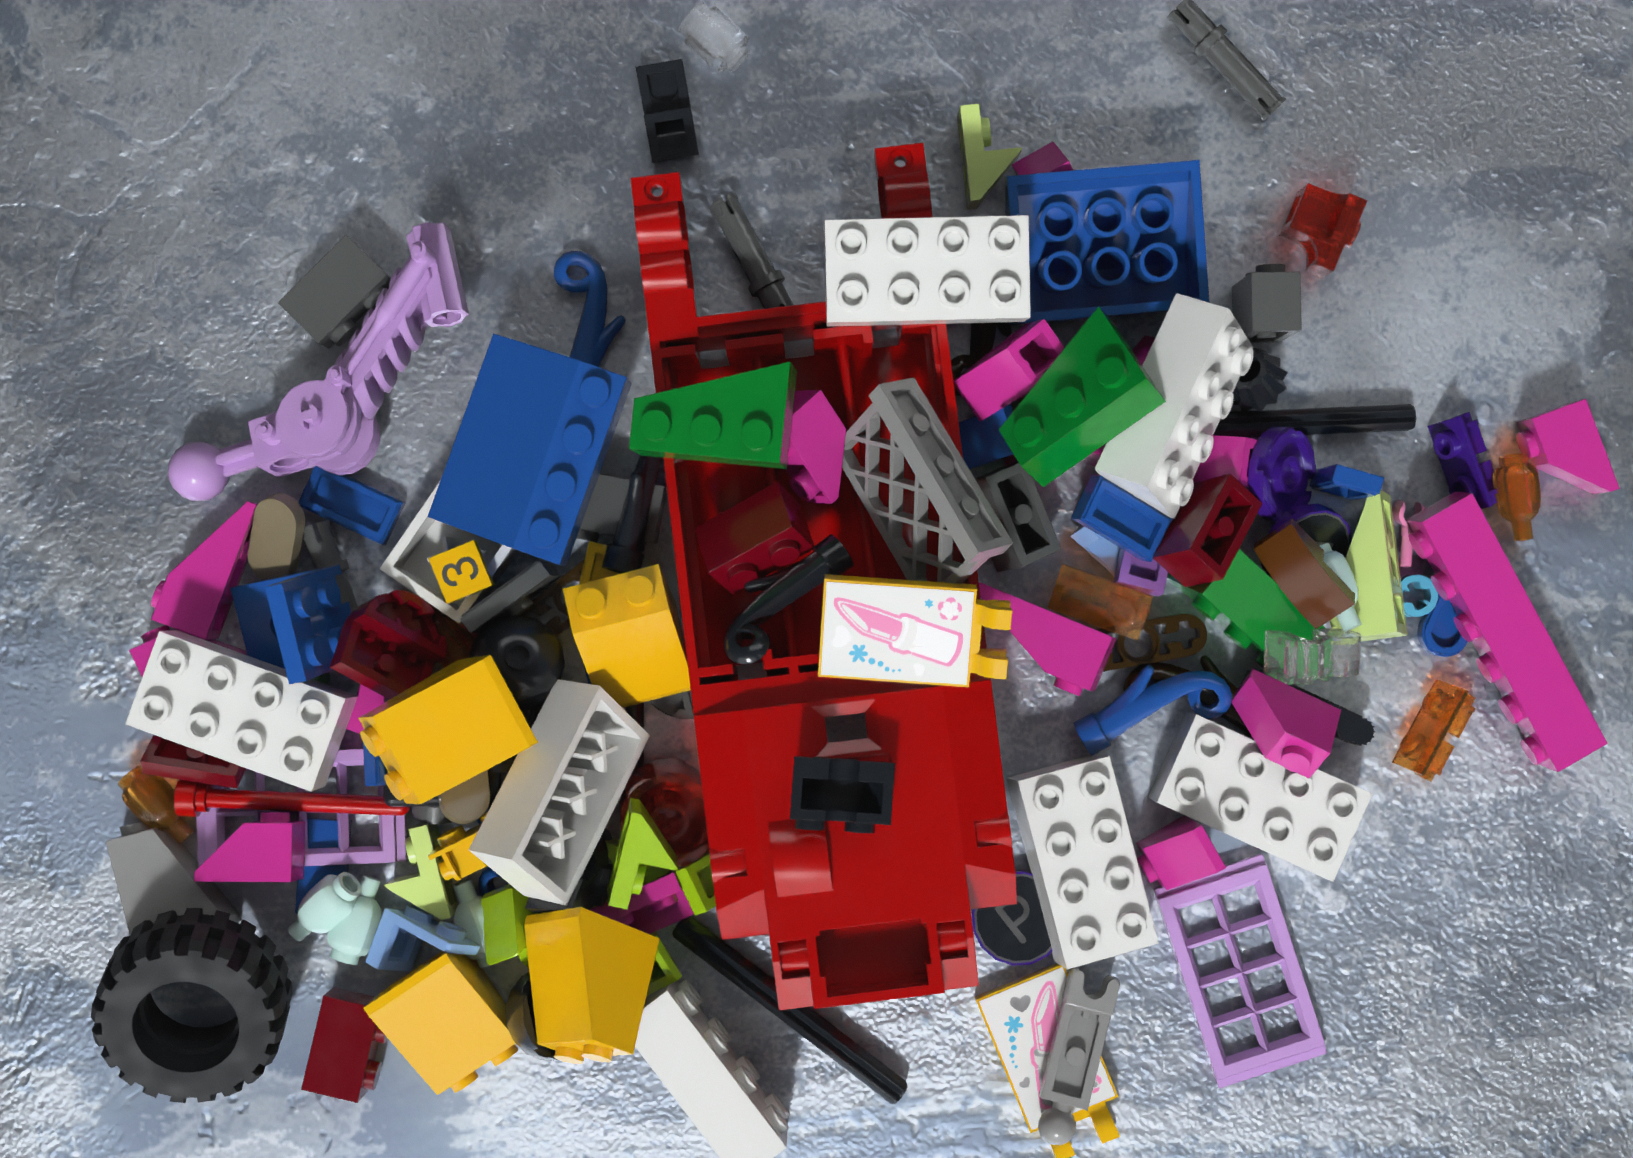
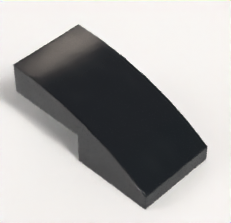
[636,59,699,163]

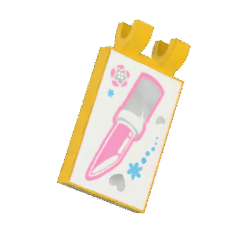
[818,574,1012,687]
[975,963,1120,1158]

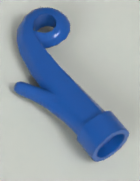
[554,251,626,367]
[1073,665,1232,756]

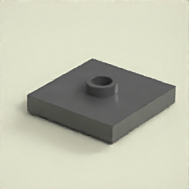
[460,561,561,633]

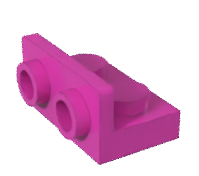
[590,870,694,934]

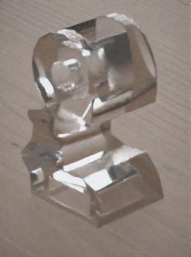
[1264,628,1361,685]

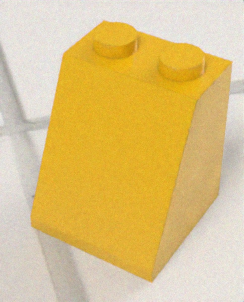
[563,564,691,708]
[358,655,538,804]
[524,907,660,1064]
[364,951,519,1095]

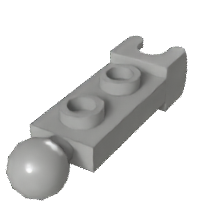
[1038,967,1120,1145]

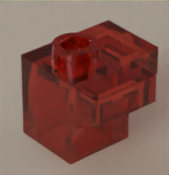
[1279,183,1368,278]

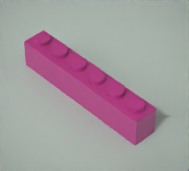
[1406,492,1608,772]

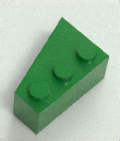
[999,306,1166,487]
[629,362,797,469]
[1167,549,1336,681]

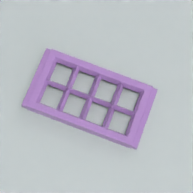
[196,748,408,868]
[1153,853,1327,1089]

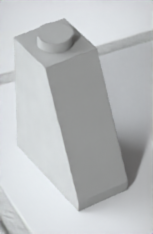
[106,819,241,935]

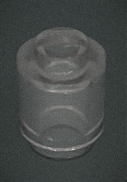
[679,2,750,73]

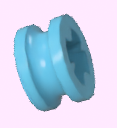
[1401,575,1438,617]

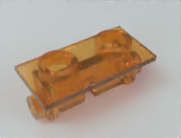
[1048,564,1154,641]
[1392,679,1476,782]

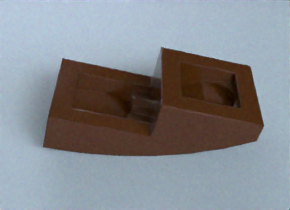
[1254,519,1355,629]

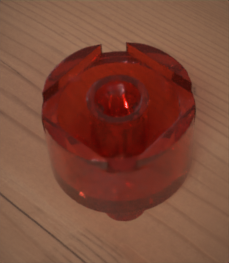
[619,758,709,868]

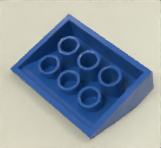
[1005,160,1210,325]
[428,333,632,566]

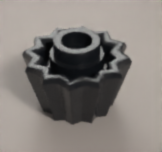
[1232,348,1288,413]

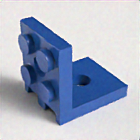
[230,564,351,684]

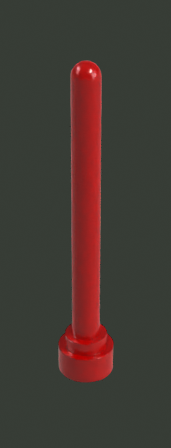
[174,780,410,817]

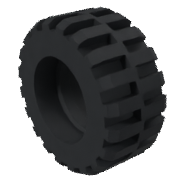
[91,908,292,1103]

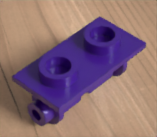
[1427,412,1502,509]

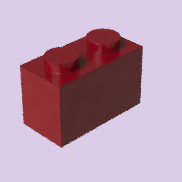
[1153,473,1263,587]
[695,482,814,594]
[301,987,388,1103]

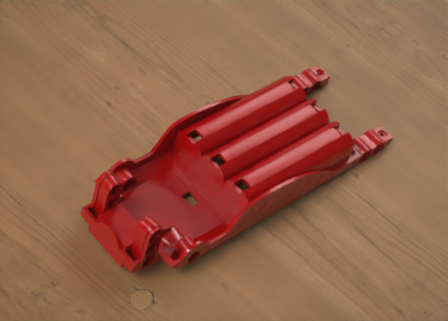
[631,143,1017,1010]

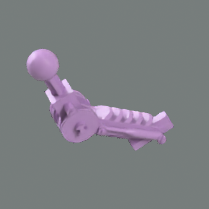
[168,222,469,501]

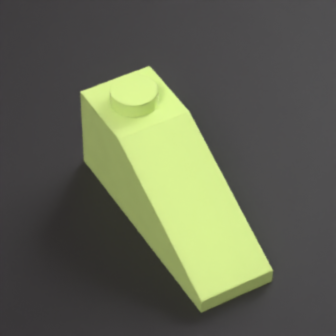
[1330,490,1408,643]

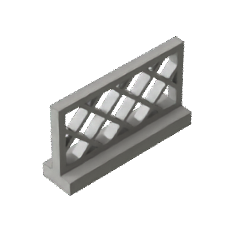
[842,378,1013,584]

